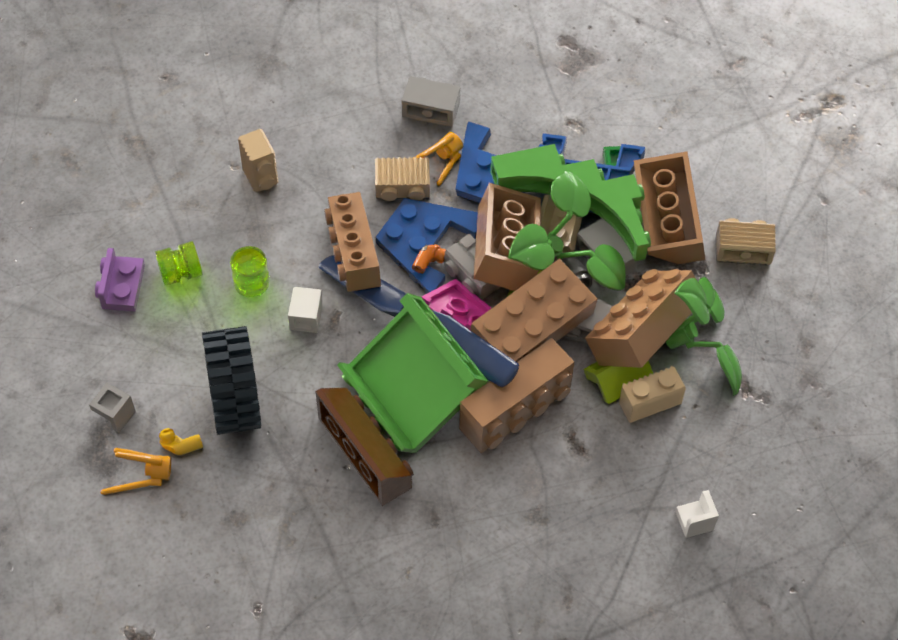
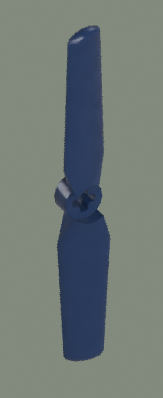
[318,255,519,387]

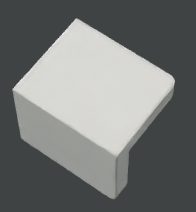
[288,287,323,333]
[675,490,719,538]

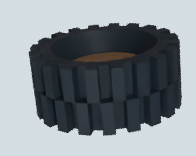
[202,326,261,435]

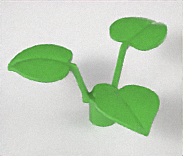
[508,171,625,291]
[666,277,742,396]

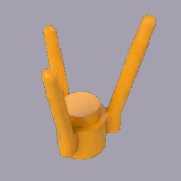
[414,132,463,186]
[101,448,172,495]

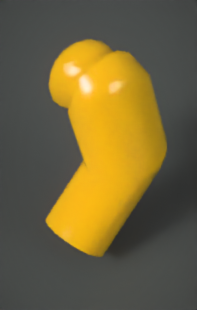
[159,428,204,455]

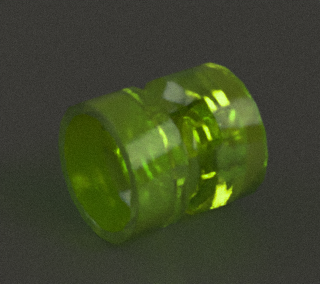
[155,241,203,286]
[230,246,270,297]

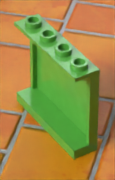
[337,293,488,453]

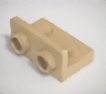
[540,195,582,253]

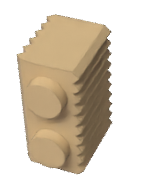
[238,129,279,192]
[375,157,430,201]
[716,218,776,265]
[619,366,686,423]

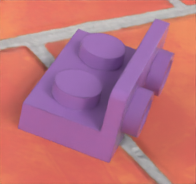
[95,248,145,312]

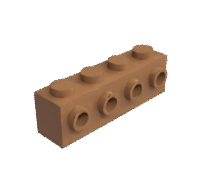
[324,192,381,292]

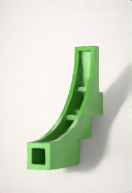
[491,144,651,261]

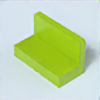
[583,361,654,404]

